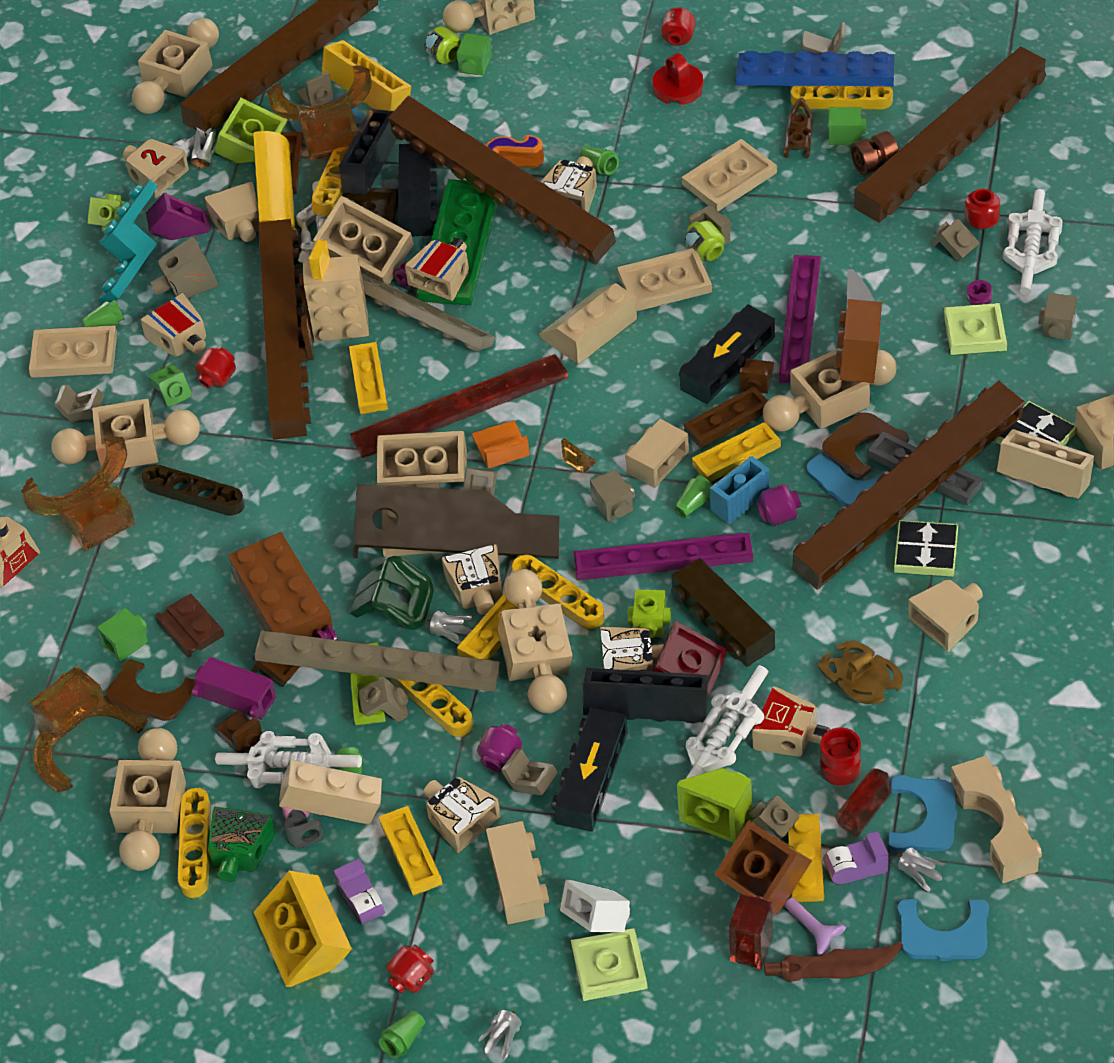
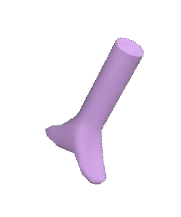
[785,897,846,956]

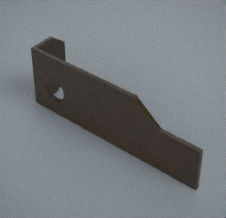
[353,484,559,559]

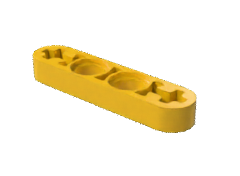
[791,86,893,110]
[311,147,348,216]
[512,555,605,630]
[389,678,474,737]
[178,788,211,898]

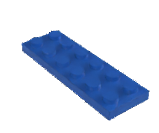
[736,51,894,87]

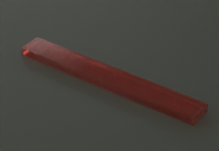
[350,354,568,459]

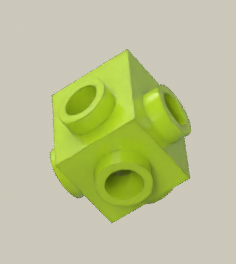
[88,193,128,231]
[628,589,671,638]

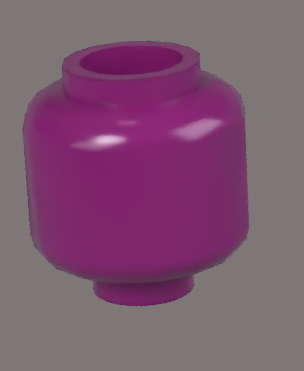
[756,484,802,526]
[477,724,522,772]

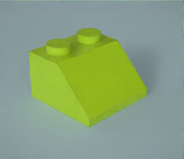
[215,98,288,163]
[677,768,752,843]

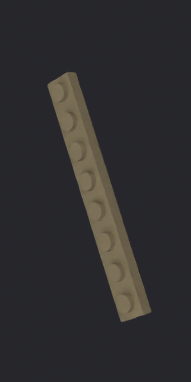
[298,249,496,351]
[255,630,500,692]

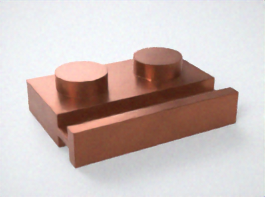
[155,593,224,658]

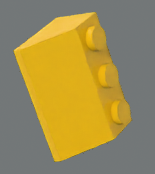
[254,870,352,987]

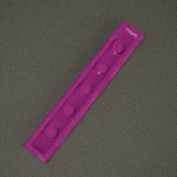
[779,255,821,383]
[574,533,753,581]

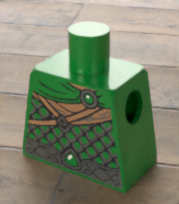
[208,806,276,882]

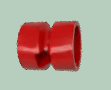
[820,727,861,786]

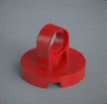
[652,53,704,105]

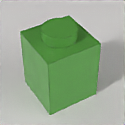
[457,33,492,76]
[829,107,867,145]
[97,607,148,662]

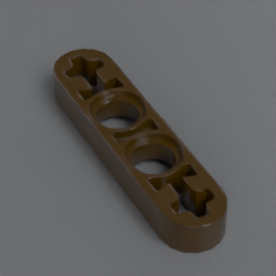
[142,464,245,516]

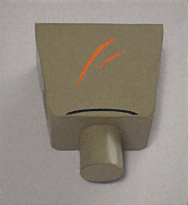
[150,236,219,298]

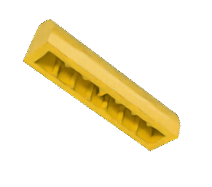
[322,40,411,111]
[253,131,295,229]

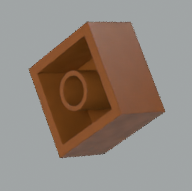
[835,299,882,383]
[714,820,812,915]

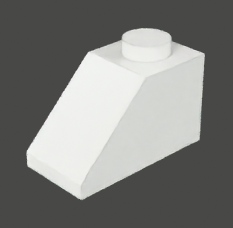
[560,880,630,932]

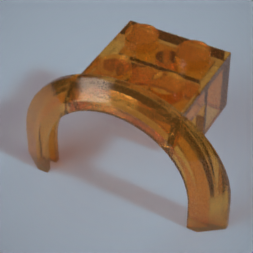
[267,65,372,160]
[21,436,135,551]
[29,665,150,792]

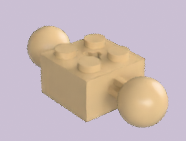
[443,0,553,35]
[132,18,219,114]
[763,348,897,432]
[51,398,200,472]
[498,569,573,714]
[109,728,186,871]

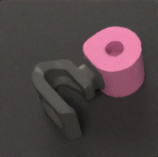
[279,796,323,848]

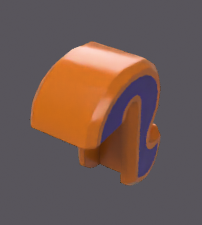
[485,135,544,168]

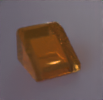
[561,438,597,473]

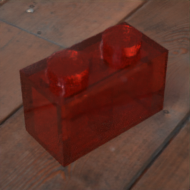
[729,894,773,969]

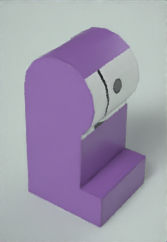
[823,831,888,884]
[333,858,385,925]

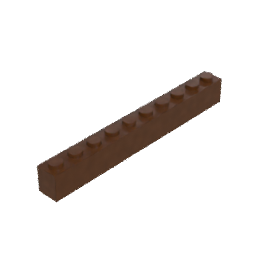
[180,0,378,136]
[854,46,1046,223]
[388,95,616,265]
[259,219,311,440]
[792,381,1024,590]

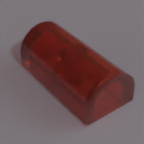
[835,768,891,836]

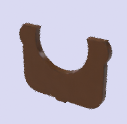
[299,275,314,361]
[822,413,909,479]
[106,659,196,721]

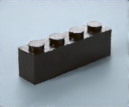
[671,557,775,667]

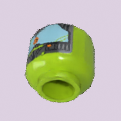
[424,26,462,64]
[684,221,725,261]

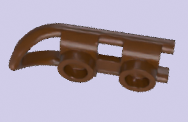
[784,97,813,158]

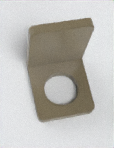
[801,22,846,54]
[297,72,333,110]

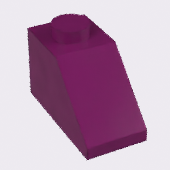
[146,192,211,240]

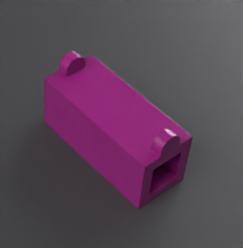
[192,657,277,720]

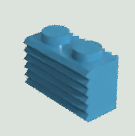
[709,456,770,523]

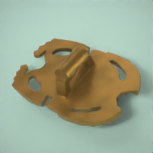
[818,640,903,705]

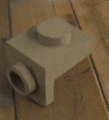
[688,205,731,245]
[930,218,980,262]
[55,384,105,423]
[464,467,497,496]
[359,677,409,722]
[502,749,558,795]
[748,795,799,839]

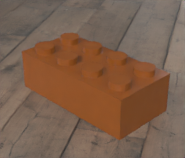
[228,532,333,638]

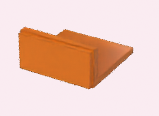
[472,420,530,469]

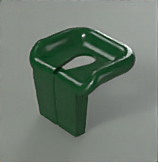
[350,556,434,630]

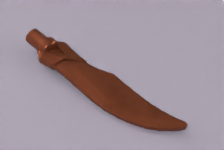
[764,942,903,983]

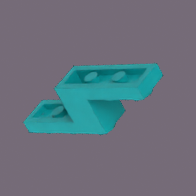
[98,180,158,304]

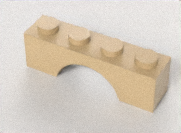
[951,755,1042,884]

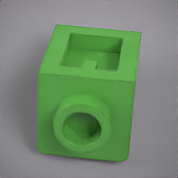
[147,364,192,407]

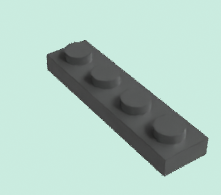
[868,432,983,505]

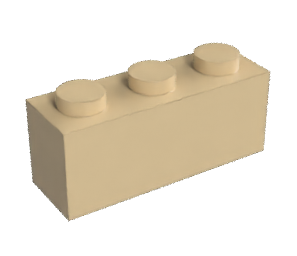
[997,429,1094,499]
[279,760,382,825]
[486,821,549,925]

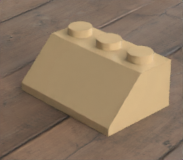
[539,283,637,364]
[377,431,467,486]

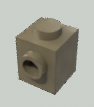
[1038,293,1077,340]
[590,469,635,522]

